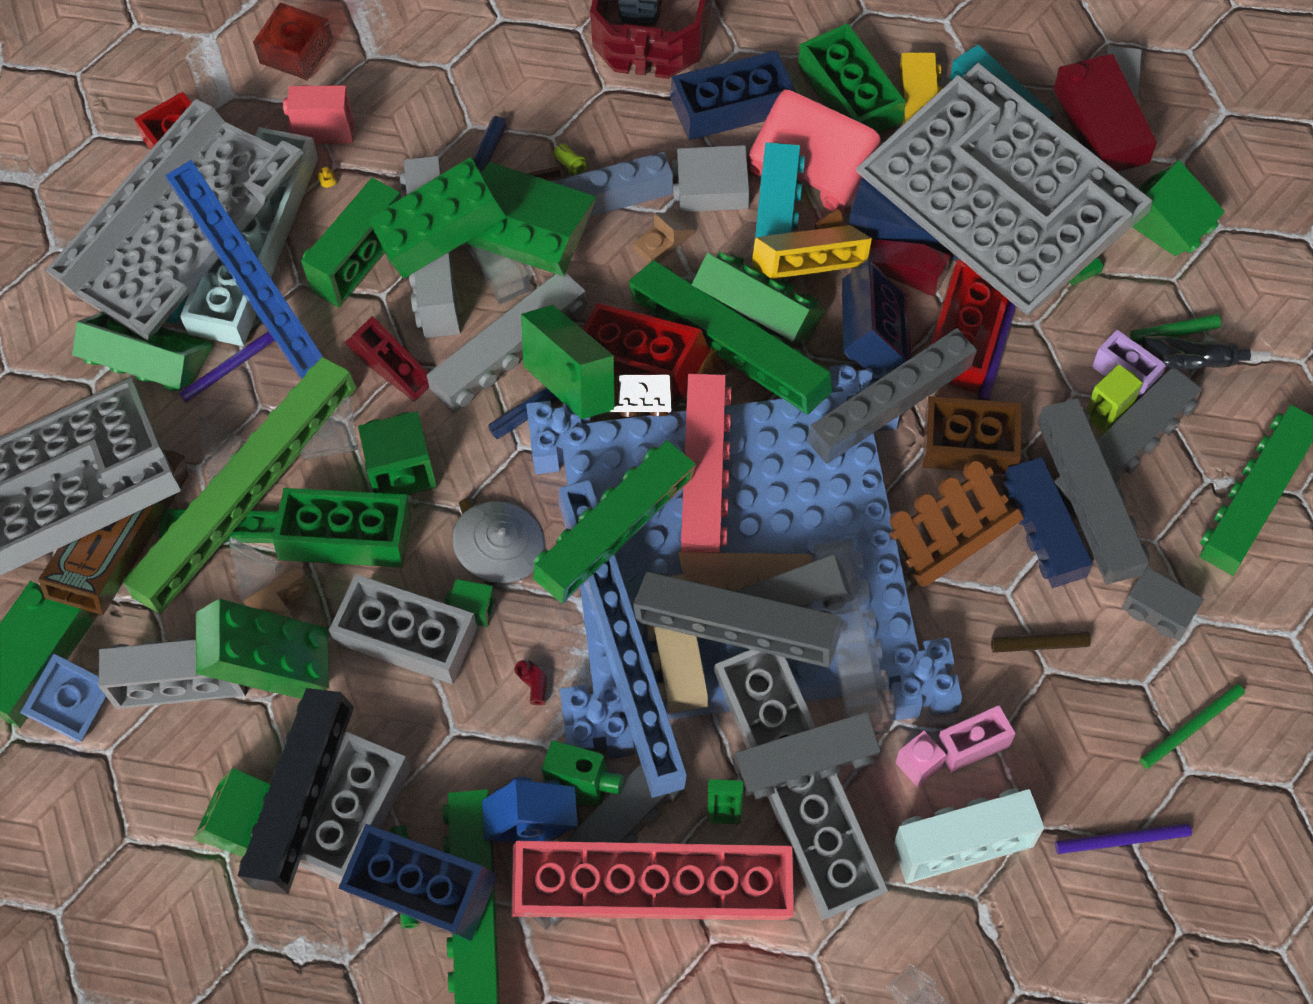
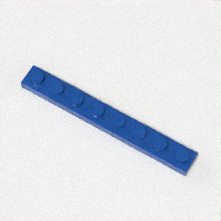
[165,160,324,379]

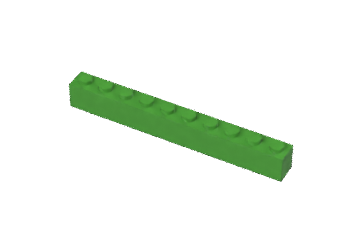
[122,357,357,615]

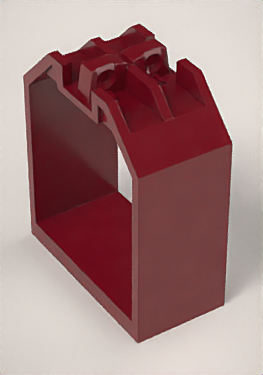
[590,0,712,79]

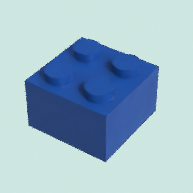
[482,777,578,843]

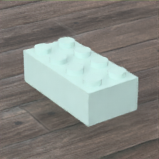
[893,788,1044,884]

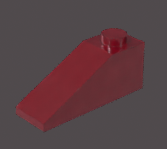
[868,239,951,297]
[344,316,429,402]

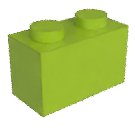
[1086,364,1143,433]

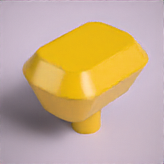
[317,167,337,188]

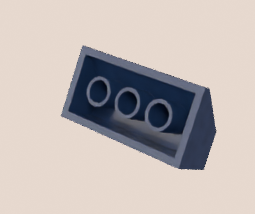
[841,259,912,369]

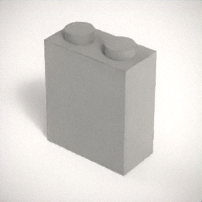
[672,145,749,212]

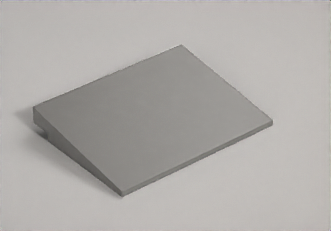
[856,63,1152,316]
[0,378,181,576]

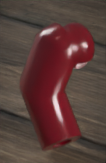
[514,660,547,706]

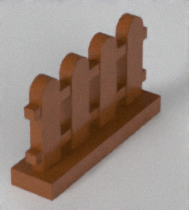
[889,461,1024,586]

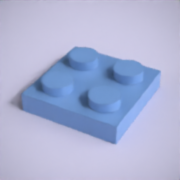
[20,654,106,743]

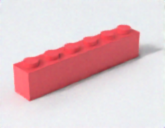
[681,374,731,553]

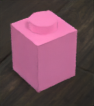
[896,731,947,788]

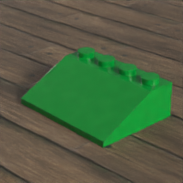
[465,162,597,277]

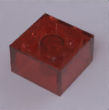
[253,2,334,81]

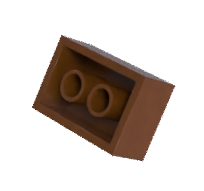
[922,396,1022,474]

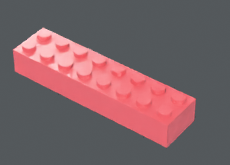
[512,841,794,920]

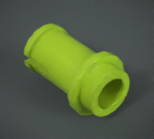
[553,143,588,176]

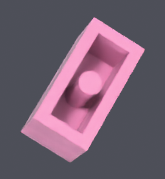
[936,705,1016,773]

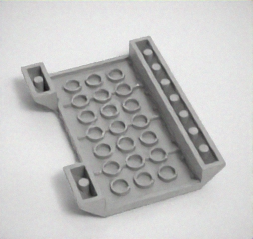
[45,99,304,341]

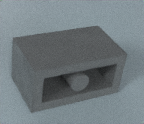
[1122,566,1204,641]

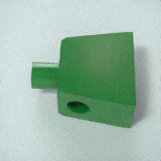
[541,740,625,806]

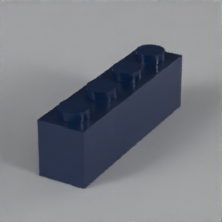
[1001,457,1093,588]

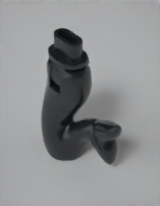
[1142,336,1251,369]

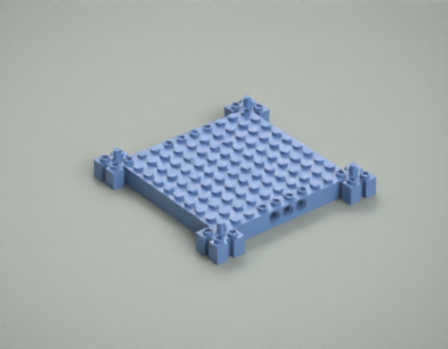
[526,363,962,759]

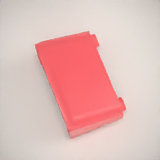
[746,90,881,216]

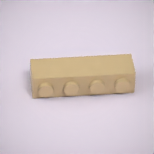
[646,574,708,713]

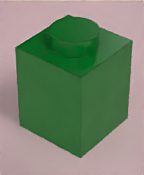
[445,579,496,628]

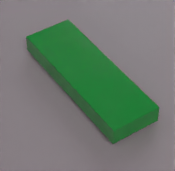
[707,779,743,825]

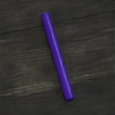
[977,300,1016,401]
[179,331,274,403]
[1055,823,1192,854]

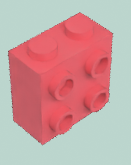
[283,85,355,144]

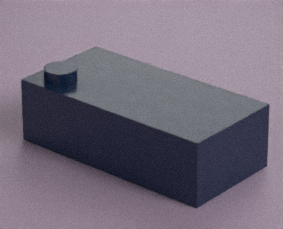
[670,50,797,140]
[849,177,959,261]
[338,824,498,941]

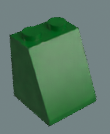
[1132,160,1225,256]
[358,411,437,495]
[193,768,270,857]

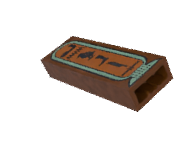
[38,450,189,615]

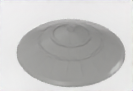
[452,501,545,583]

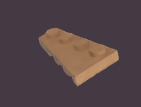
[678,552,813,591]

